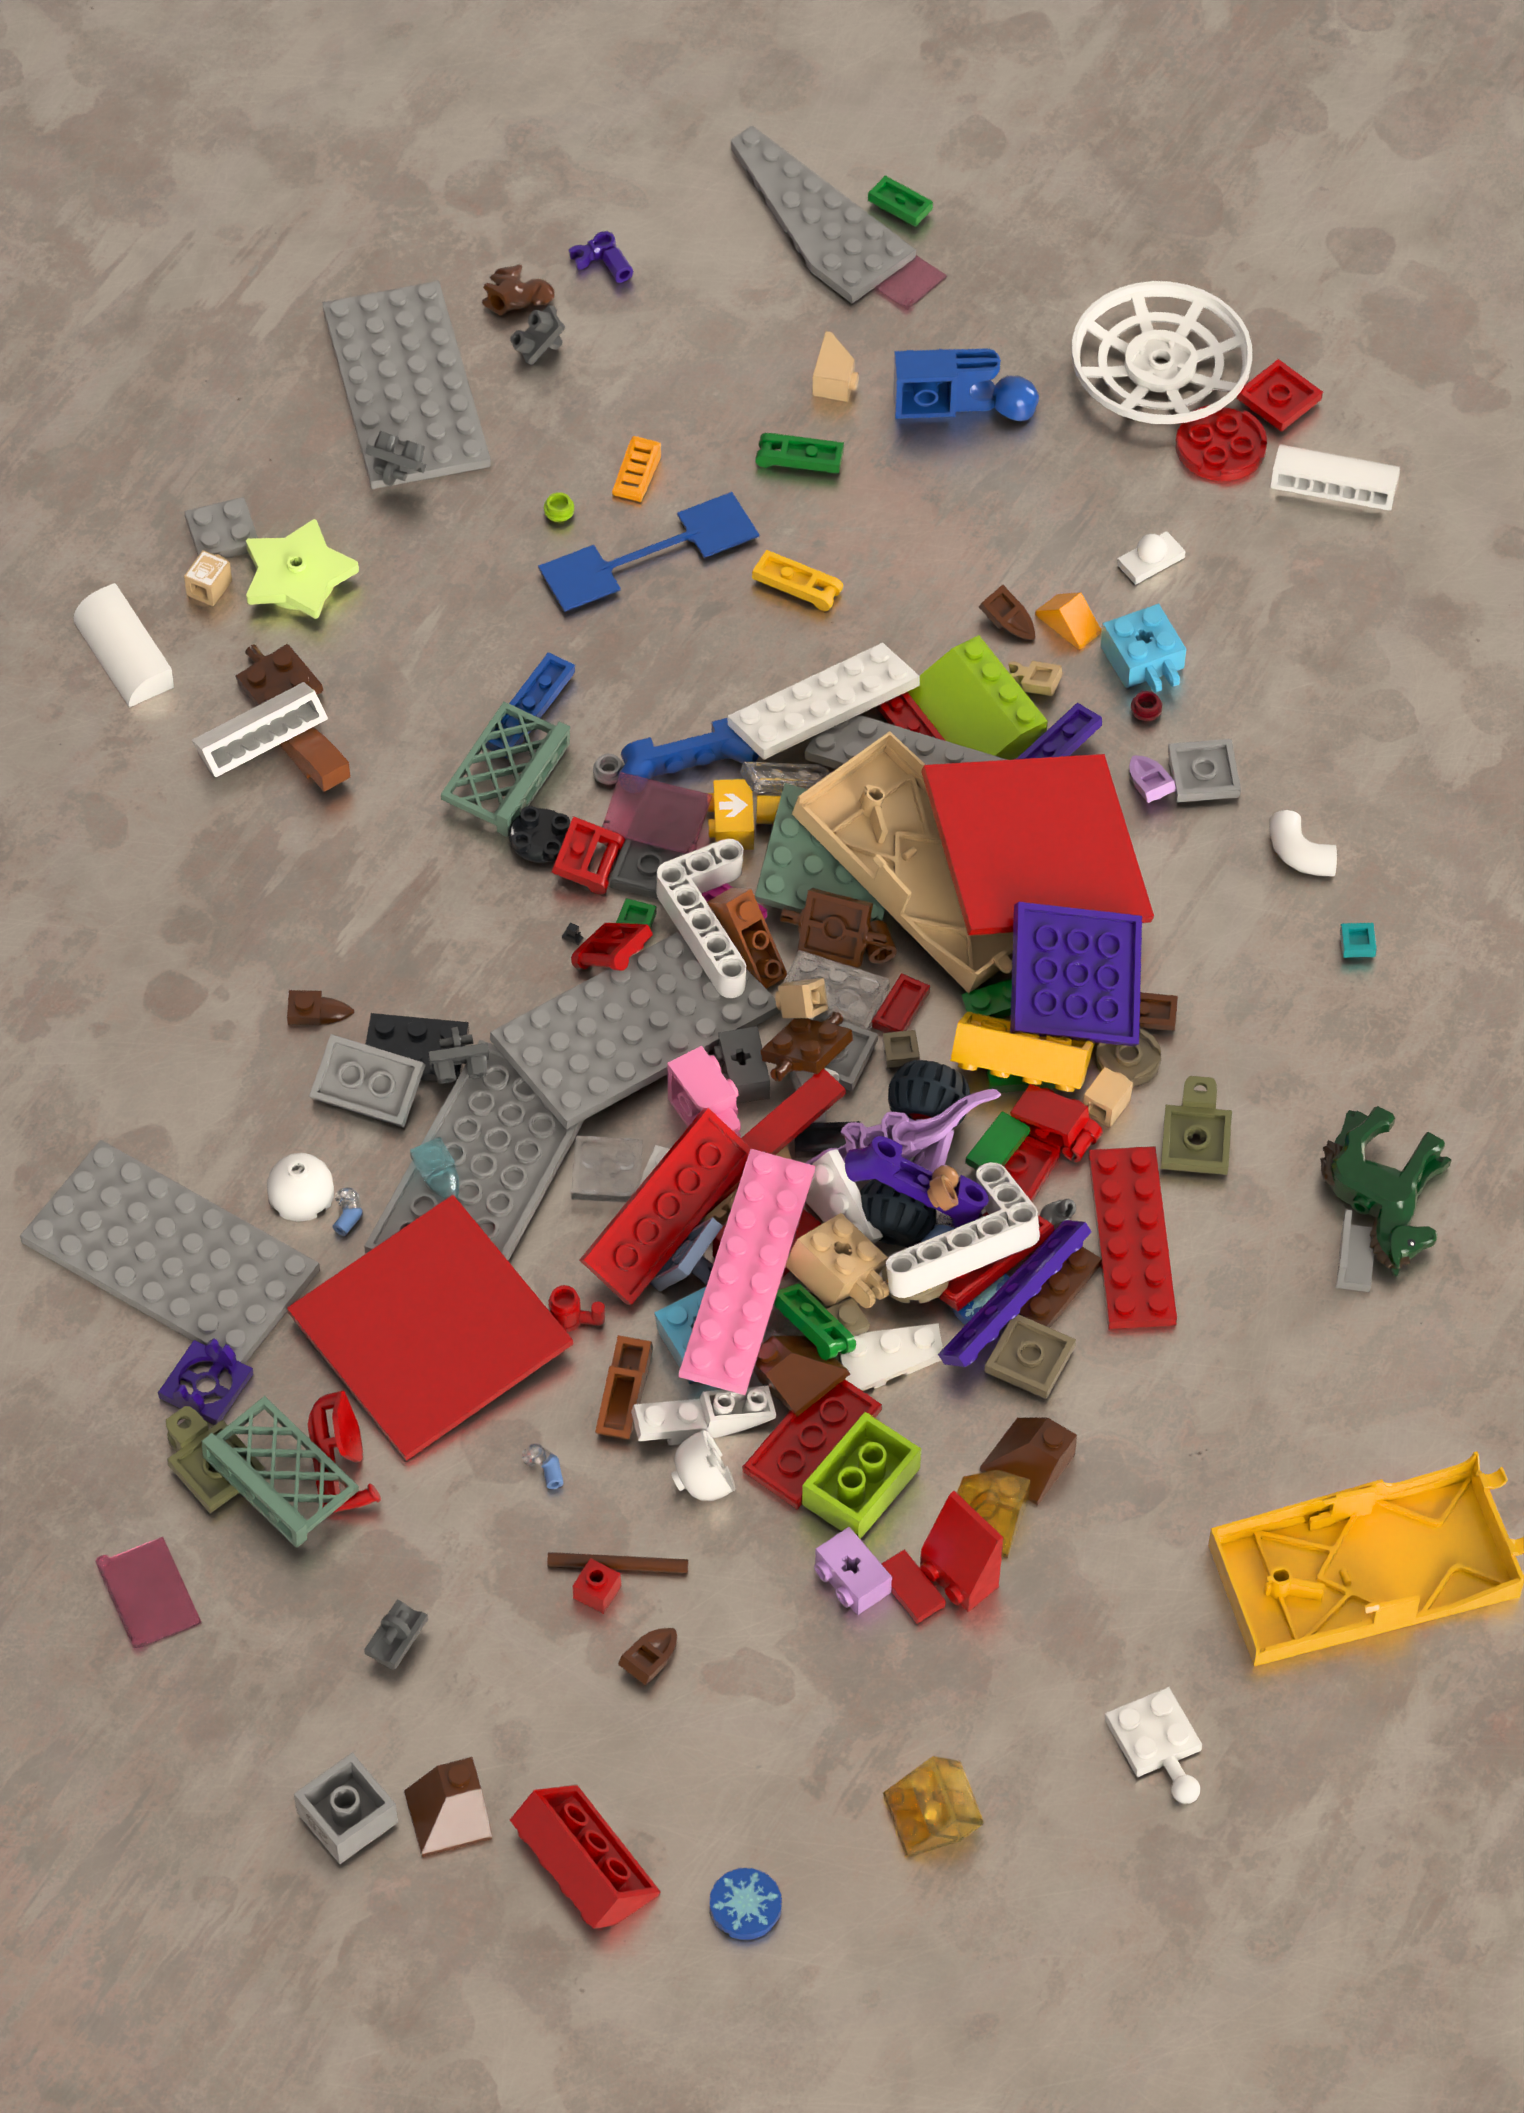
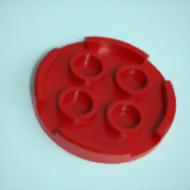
[1175,405,1267,481]

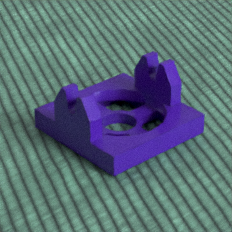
[158,1338,253,1425]

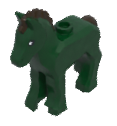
[1320,1106,1452,1277]

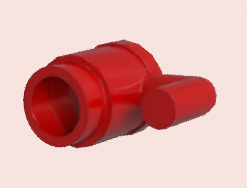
[548,1285,605,1332]

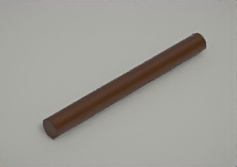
[547,1552,688,1573]

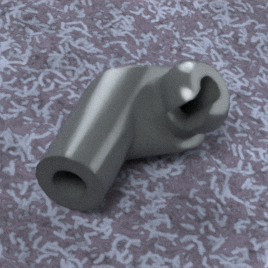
[1040,1198,1076,1226]

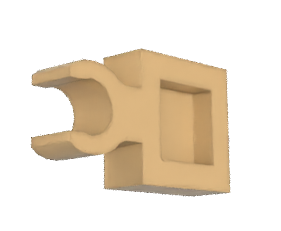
[1008,661,1063,696]

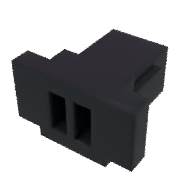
[562,922,584,945]

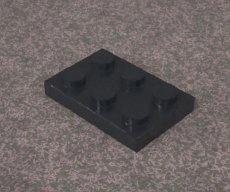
[365,1013,469,1084]

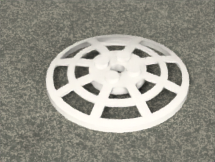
[1072,281,1252,424]

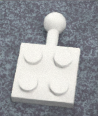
[1105,1687,1202,1804]

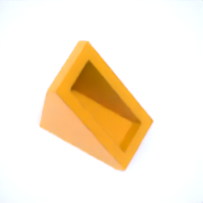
[1035,592,1101,650]

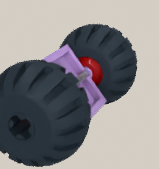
[860,1060,970,1248]

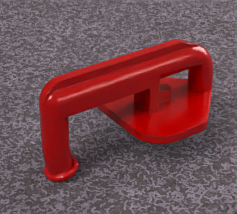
[308,1391,381,1513]

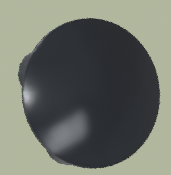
[509,806,570,863]

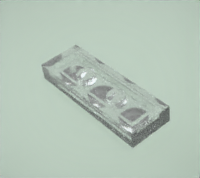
[740,762,830,793]

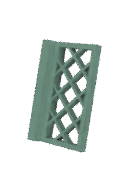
[441,701,570,837]
[202,1396,359,1548]

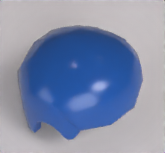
[992,376,1039,421]

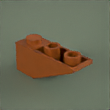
[707,888,788,989]

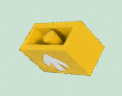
[707,779,754,850]

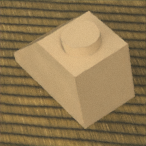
[812,331,859,402]
[775,978,828,1018]

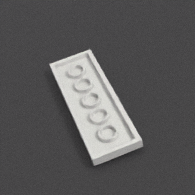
[728,643,920,760]

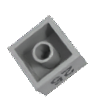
[294,1752,398,1864]

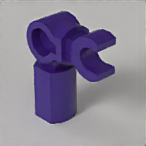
[569,231,633,283]

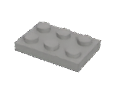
[309,1034,425,1127]

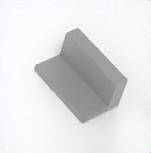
[1336,1209,1374,1292]

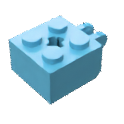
[1100,604,1187,693]
[654,1287,706,1384]

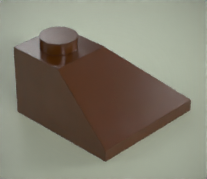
[753,1336,851,1417]
[979,1417,1077,1505]
[404,1757,492,1857]

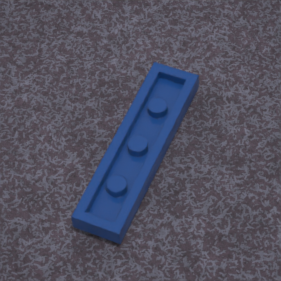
[485,652,575,759]

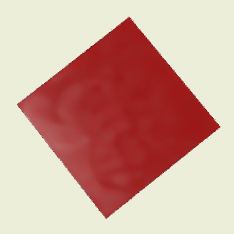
[921,754,1154,936]
[287,1194,573,1461]

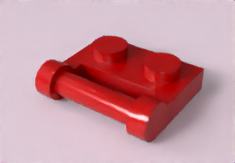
[551,816,625,895]
[571,923,653,971]

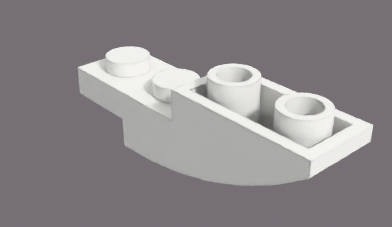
[631,1386,776,1445]

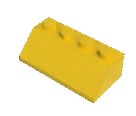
[950,1012,1095,1092]

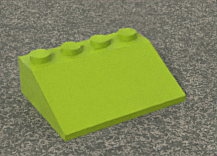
[907,635,1048,760]

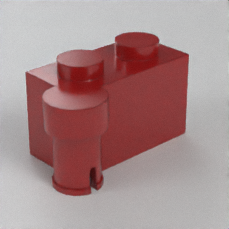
[1010,1084,1103,1163]

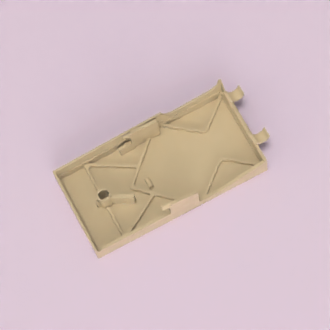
[792,731,1013,993]

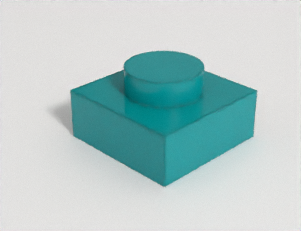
[1340,923,1377,958]

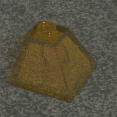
[957,1470,1031,1558]

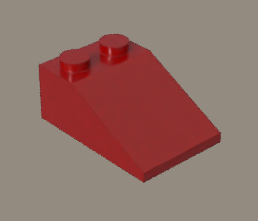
[920,1491,1003,1612]

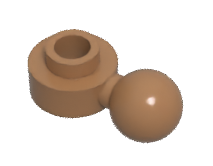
[927,1165,959,1211]

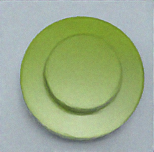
[544,492,574,522]

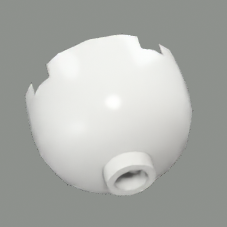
[267,1153,334,1222]
[671,1430,736,1501]

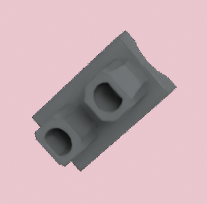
[510,305,565,365]
[365,431,427,486]
[428,1027,489,1084]
[364,1599,428,1669]

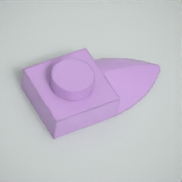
[1129,755,1176,803]

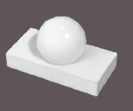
[1117,531,1185,585]

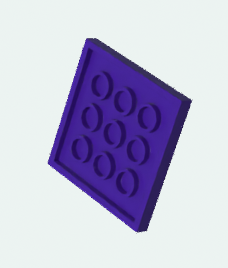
[1010,902,1142,1047]

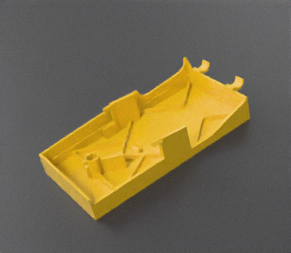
[1208,1451,1524,1666]

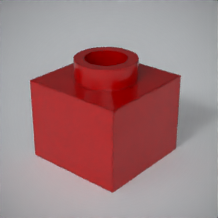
[573,1558,621,1614]

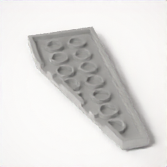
[731,125,916,304]

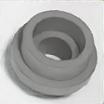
[593,754,624,784]

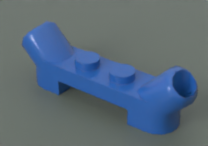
[618,718,759,794]

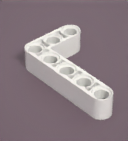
[656,839,746,998]
[886,1163,1040,1298]

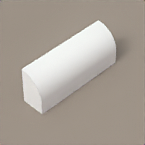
[1271,444,1400,511]
[73,583,174,707]
[192,682,328,777]

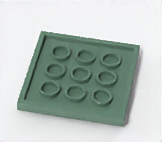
[754,783,885,922]

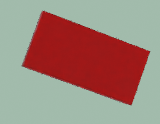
[872,973,930,1033]
[881,1549,946,1624]

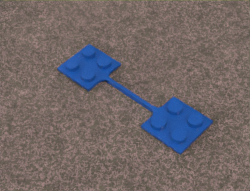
[538,492,759,612]

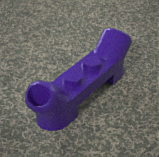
[845,1136,989,1229]

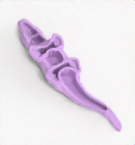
[806,1089,1001,1165]

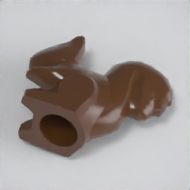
[482,264,555,316]

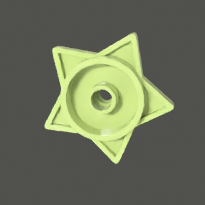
[246,519,359,619]

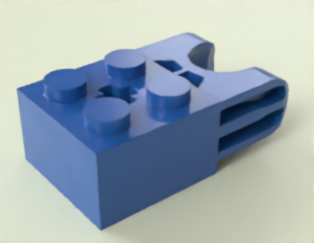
[893,348,1001,419]

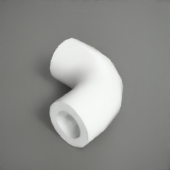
[1269,810,1337,877]

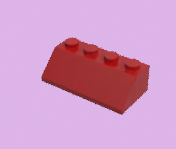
[510,1785,661,1929]

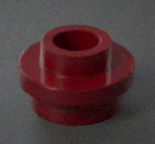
[1131,691,1162,721]

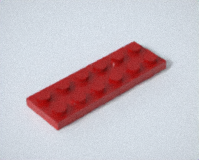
[579,1108,751,1305]
[1088,1146,1177,1329]

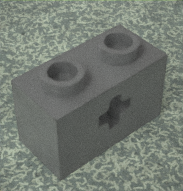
[713,1026,770,1104]

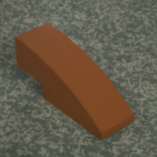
[279,727,350,792]
[595,1335,653,1440]

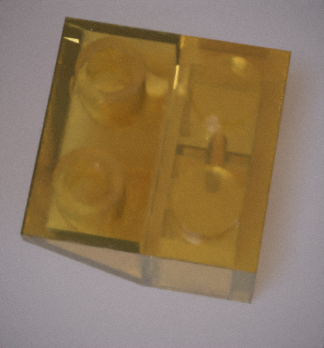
[883,1756,984,1856]

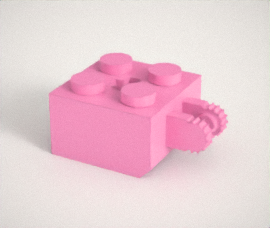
[667,1046,741,1138]

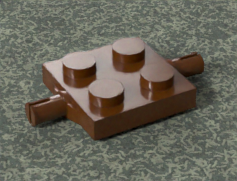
[236,643,324,706]
[780,888,889,968]
[760,1012,853,1082]

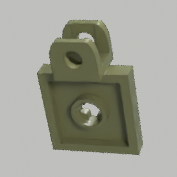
[1161,1076,1232,1175]
[166,1406,265,1513]

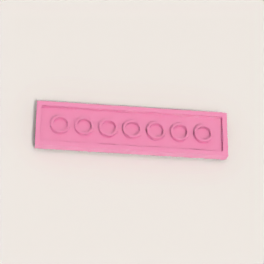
[679,1149,816,1395]

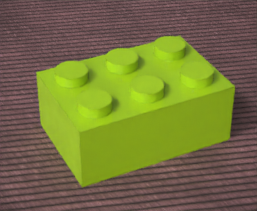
[802,1412,921,1540]

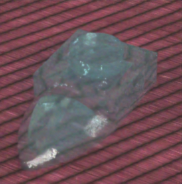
[410,1137,460,1199]

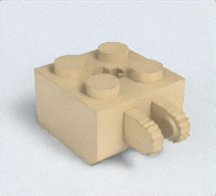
[786,1213,890,1308]

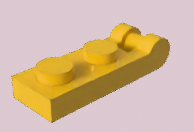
[752,550,844,612]

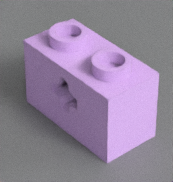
[814,1527,892,1615]

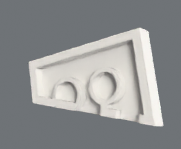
[806,1149,883,1244]
[839,1323,943,1391]

